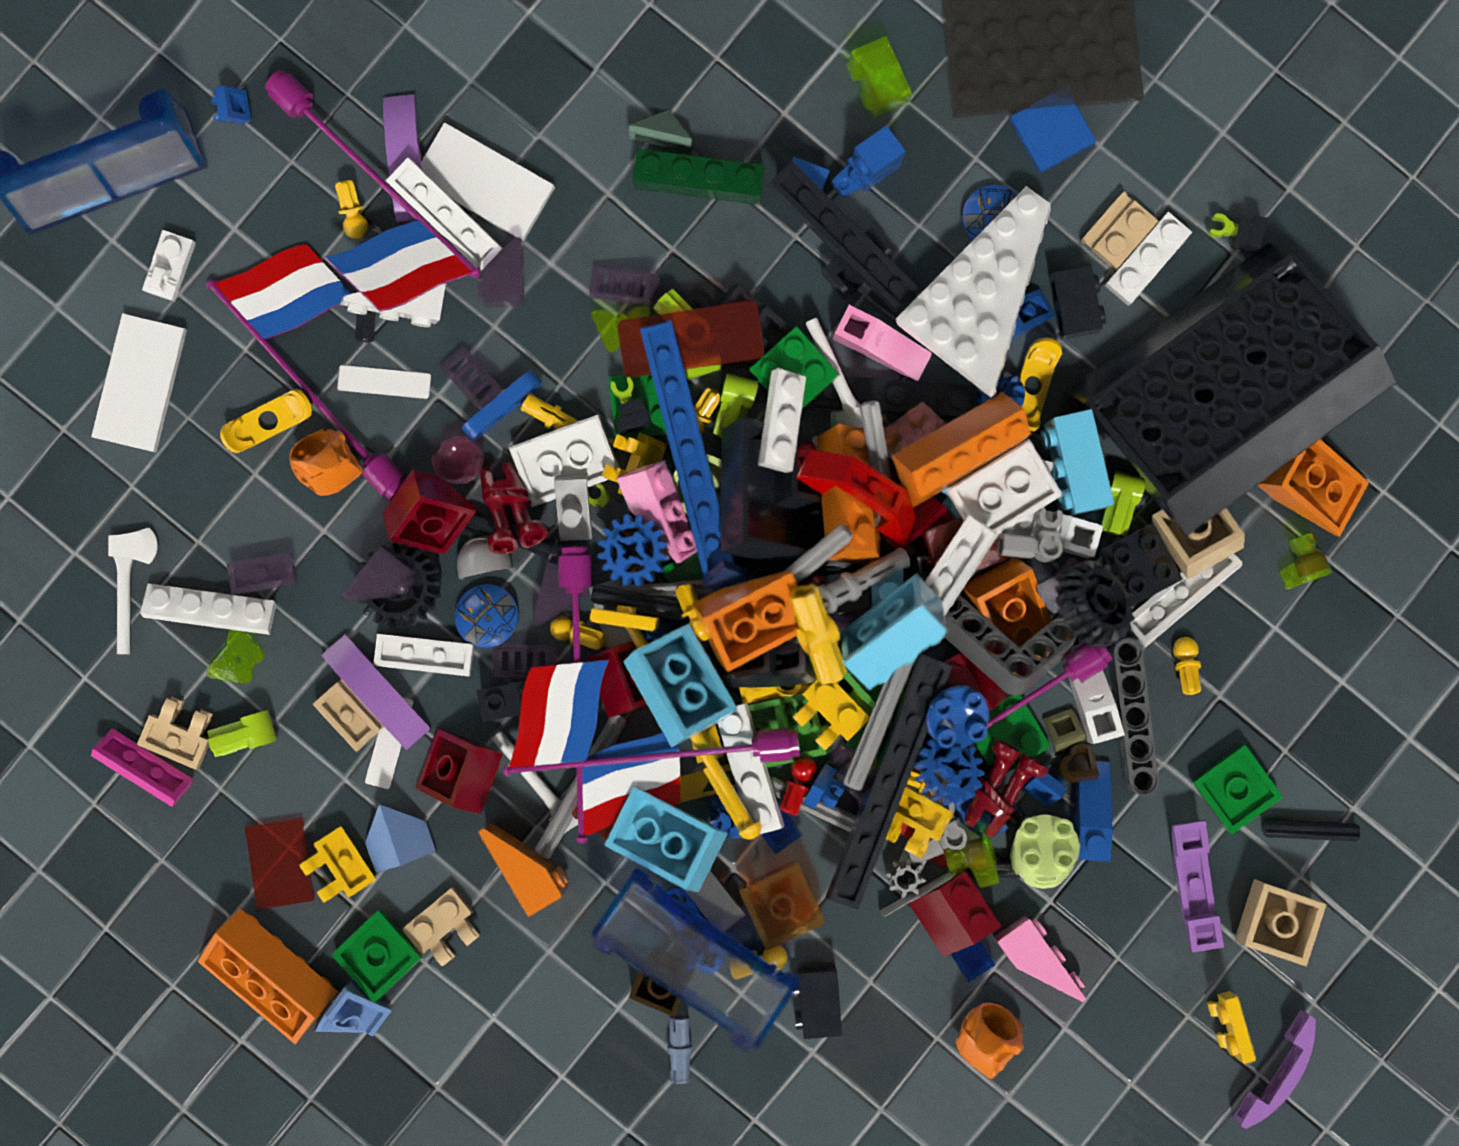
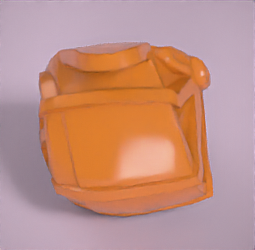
[289,428,363,496]
[956,1002,1024,1079]

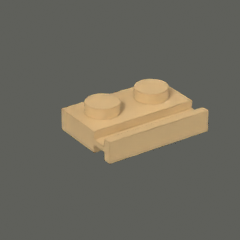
[1081,191,1158,271]
[313,679,384,752]

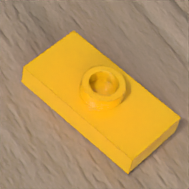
[590,605,660,631]

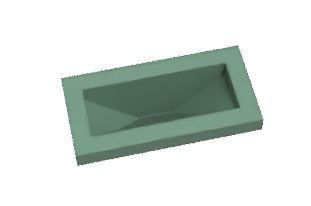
[628,110,693,153]

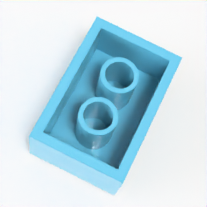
[1040,409,1115,516]
[841,574,948,690]
[624,624,737,748]

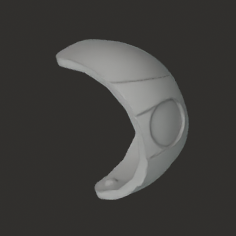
[456,535,513,579]

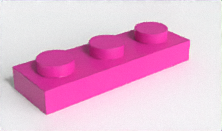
[91,728,193,807]

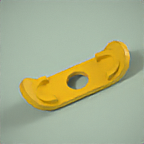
[1019,338,1062,431]
[220,388,312,453]

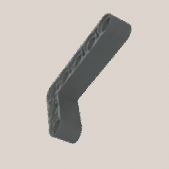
[911,576,1077,695]

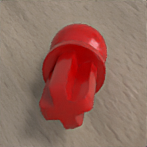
[781,756,817,815]

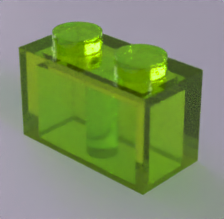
[847,36,912,117]

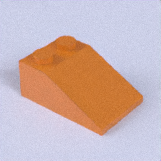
[1257,439,1369,536]
[962,557,1051,674]
[692,570,799,672]
[478,823,569,917]

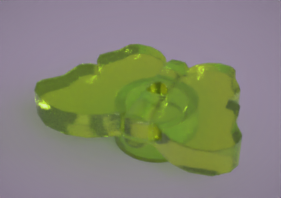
[591,306,651,353]
[207,629,265,684]

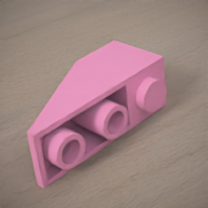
[833,305,932,381]
[617,461,697,563]
[994,915,1086,1002]

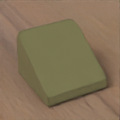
[1043,708,1086,755]

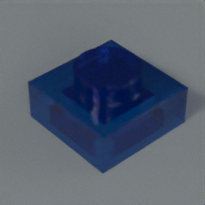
[761,810,803,854]
[950,941,995,982]

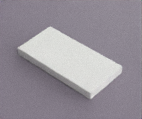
[421,122,555,242]
[91,314,187,453]

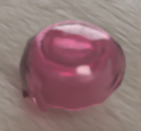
[431,436,484,485]

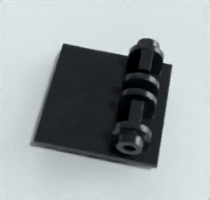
[1099,523,1183,605]

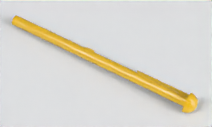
[625,627,762,839]

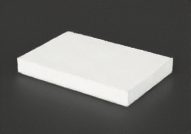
[509,414,620,507]
[945,439,1063,534]

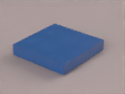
[1009,87,1096,174]

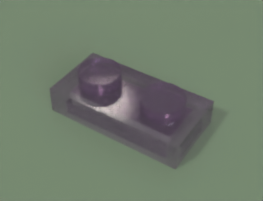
[227,552,298,595]

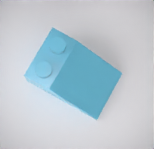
[605,786,728,892]

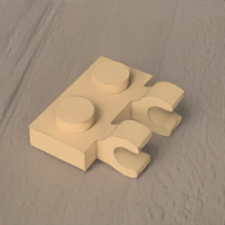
[137,697,213,770]
[402,887,480,966]

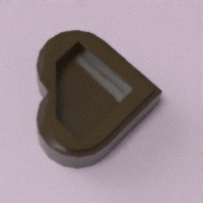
[1059,743,1099,782]

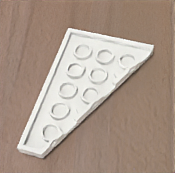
[896,186,1051,397]

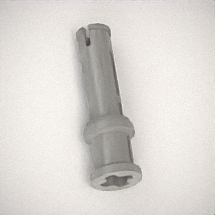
[818,547,910,614]

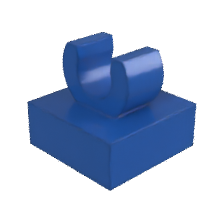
[211,85,251,124]
[803,764,846,809]
[1022,764,1067,808]

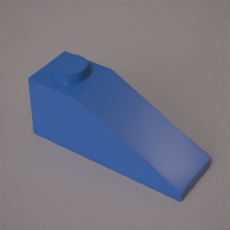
[1073,761,1113,862]

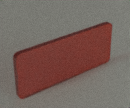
[617,301,764,378]

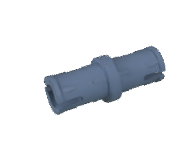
[667,1014,693,1084]

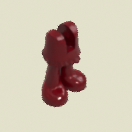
[480,461,548,554]
[964,738,1049,838]

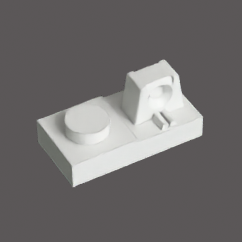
[142,230,196,302]

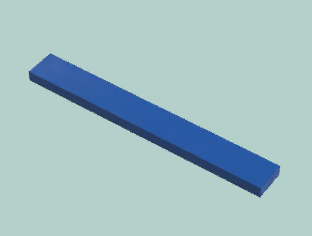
[640,320,734,577]

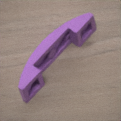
[383,94,426,223]
[321,634,431,750]
[1172,820,1224,952]
[1232,1010,1316,1129]

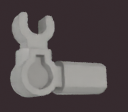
[997,508,1063,562]
[909,802,967,865]

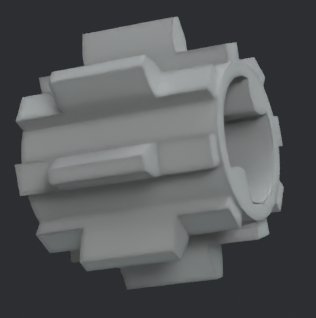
[886,856,926,898]

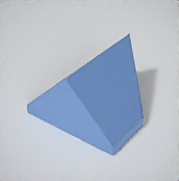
[365,804,437,873]
[314,980,392,1036]

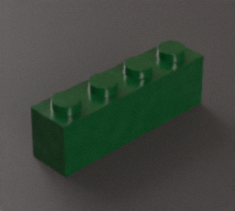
[633,149,764,205]

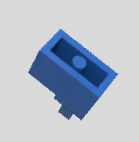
[831,125,906,199]

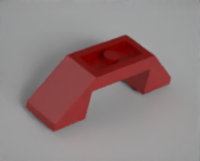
[797,450,916,546]

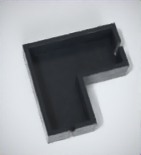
[721,417,852,574]

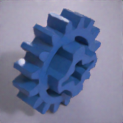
[598,515,670,586]
[914,739,984,806]

